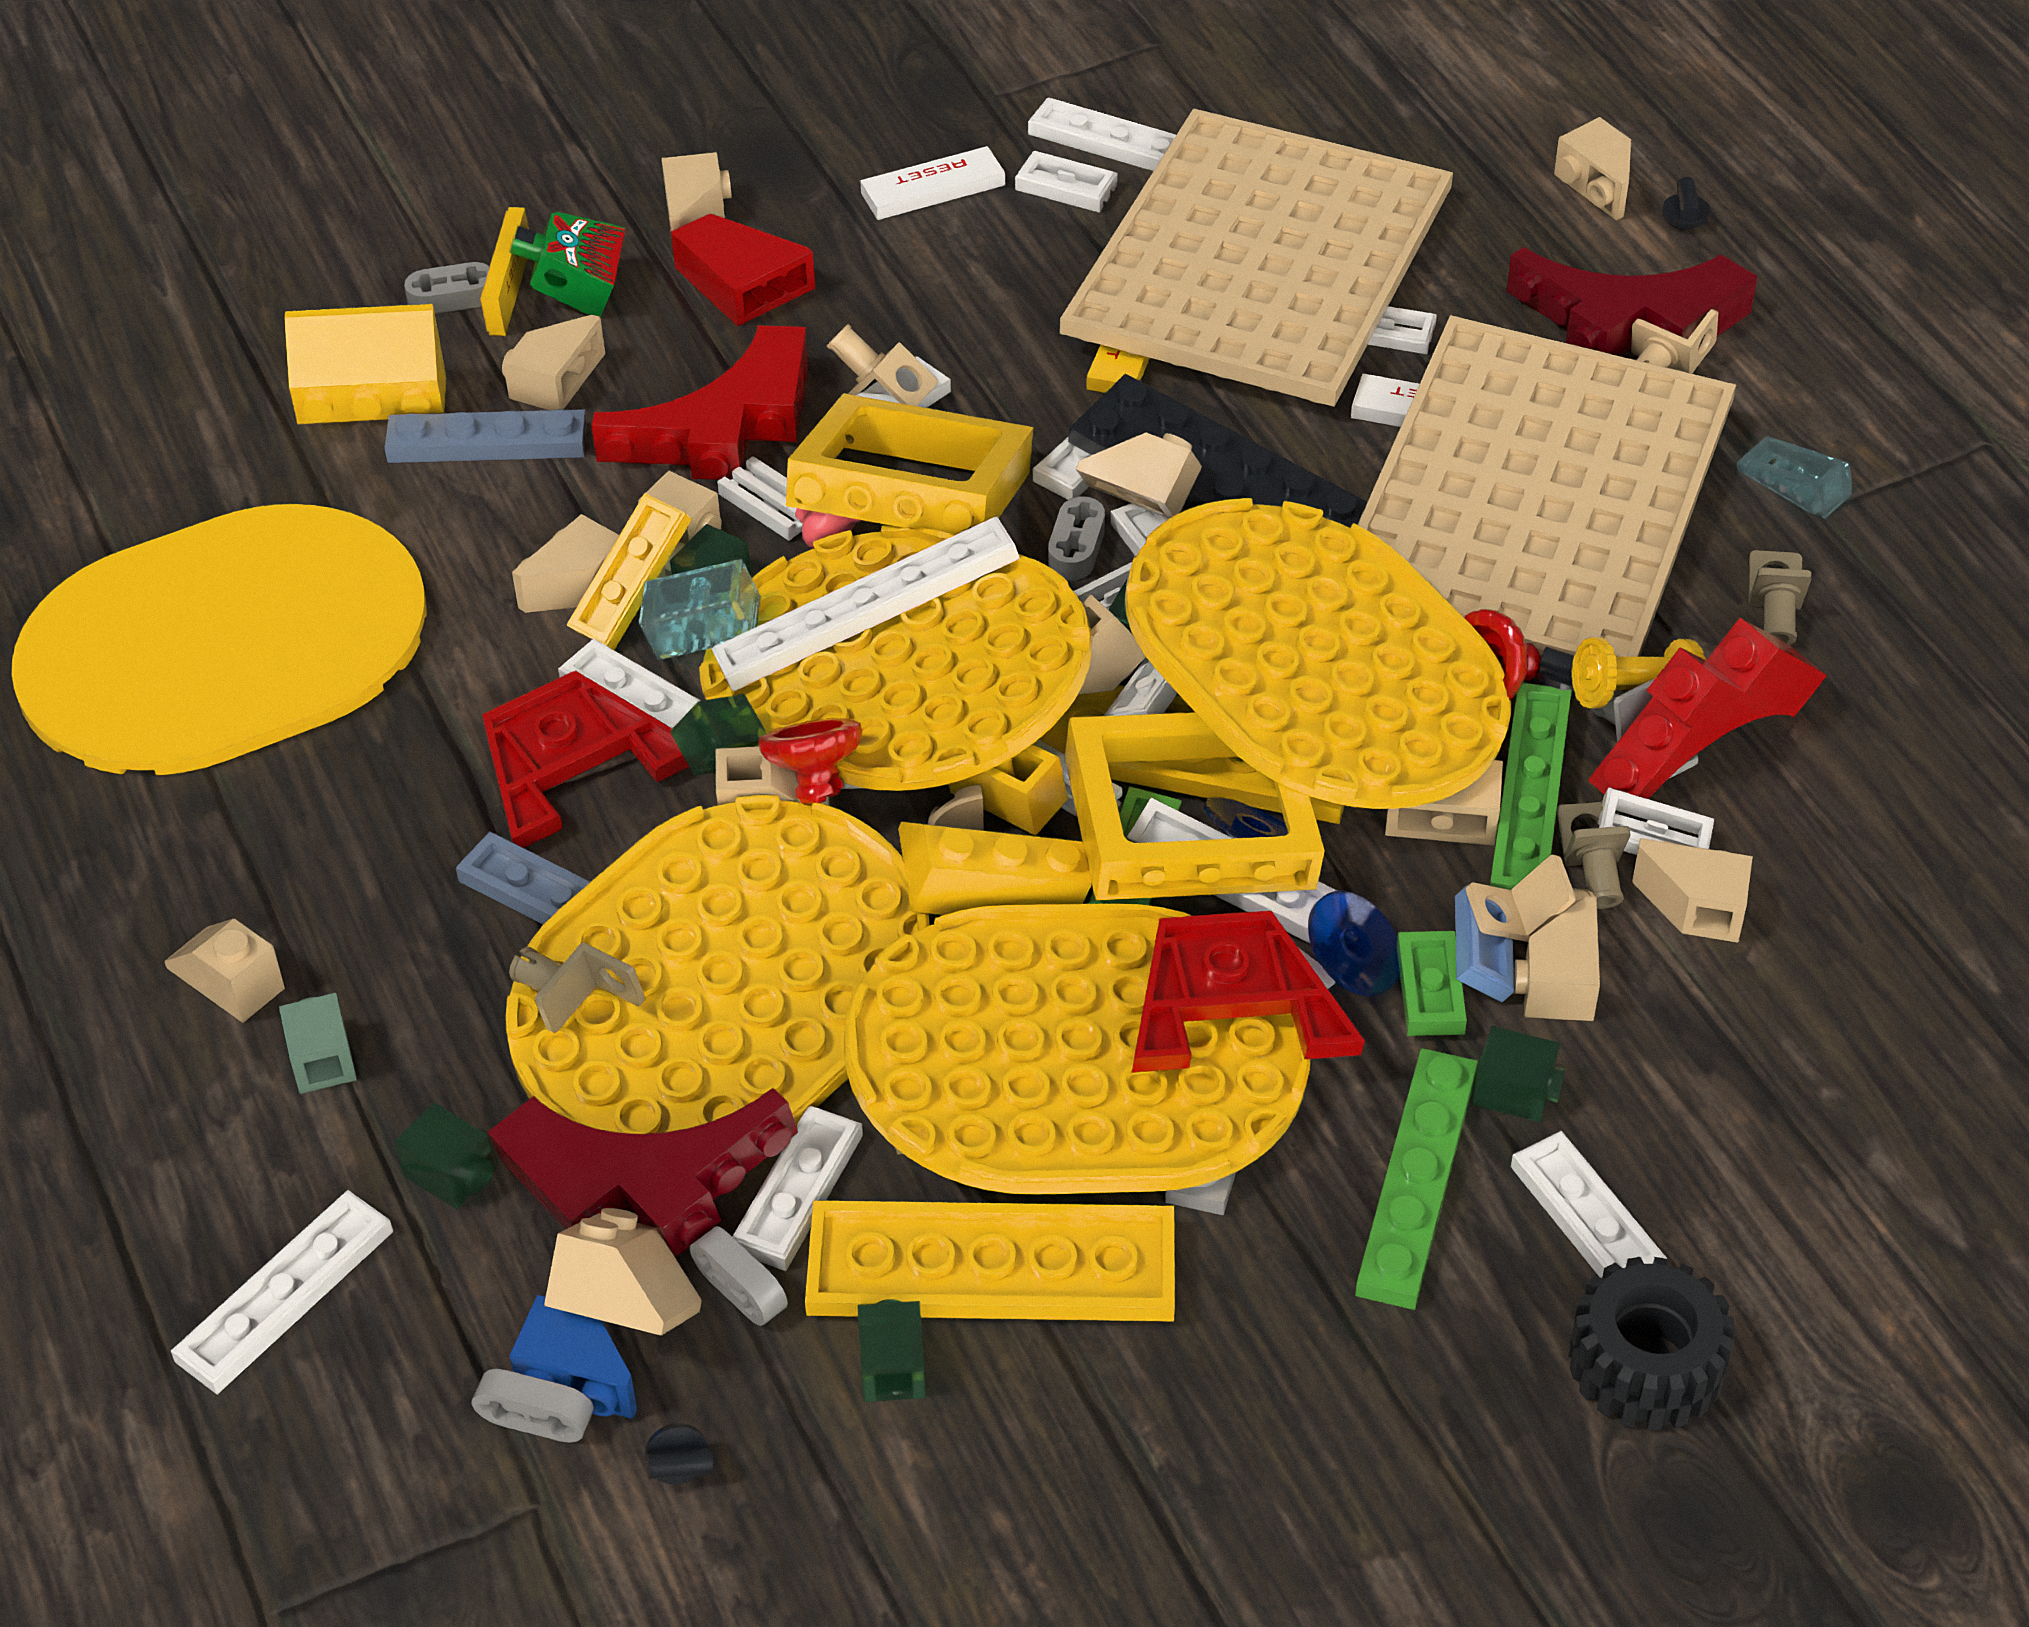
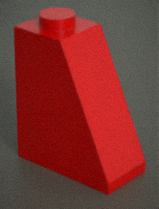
[671,213,815,326]

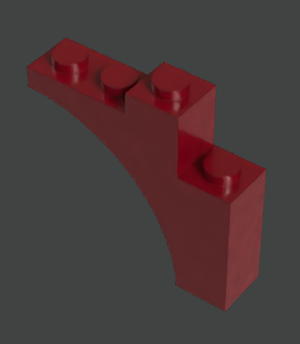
[1506,247,1758,356]
[487,1088,798,1258]

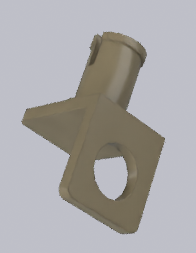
[1749,550,1811,645]
[1556,802,1631,909]
[509,942,645,1033]

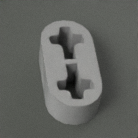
[404,262,490,314]
[1048,497,1105,581]
[690,1226,788,1326]
[472,1369,594,1443]

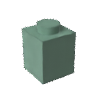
[279,993,357,1094]

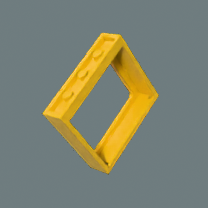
[786,393,1034,535]
[1064,713,1325,900]

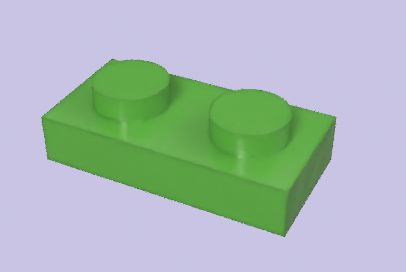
[1397,931,1467,1036]

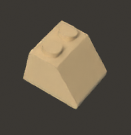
[544,1208,702,1336]

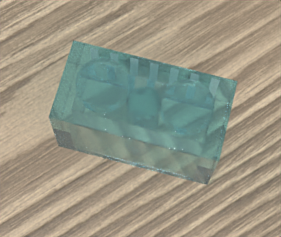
[639,559,761,660]

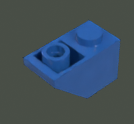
[509,1295,637,1419]

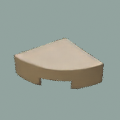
[928,785,984,830]

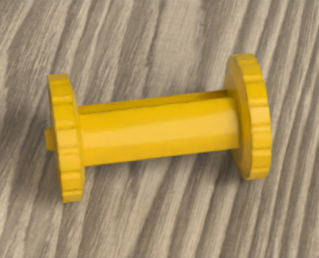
[1572,637,1706,709]

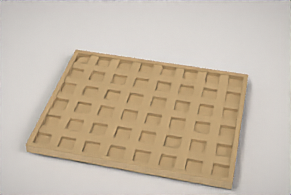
[1060,108,1453,407]
[1358,315,1736,657]

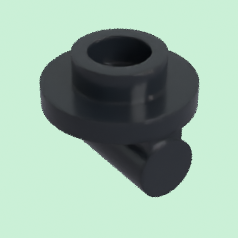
[1662,177,1710,230]
[1537,646,1575,700]
[645,1423,713,1484]

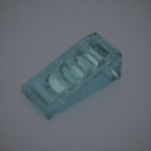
[1737,436,1852,518]

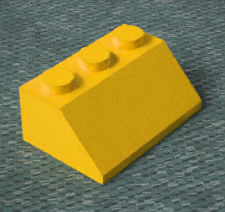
[285,304,446,424]
[898,822,1092,915]

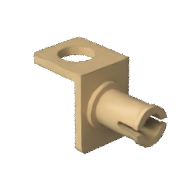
[1631,309,1718,374]
[826,324,938,406]
[1465,855,1595,942]

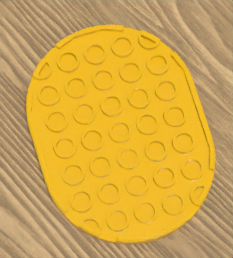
[1125,498,1511,809]
[12,504,427,775]
[699,525,1092,791]
[506,795,930,1134]
[844,903,1310,1194]

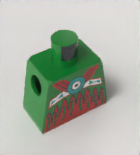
[509,212,626,317]

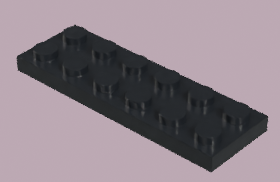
[1068,373,1368,528]

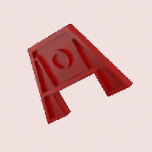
[482,670,703,848]
[1131,911,1365,1073]

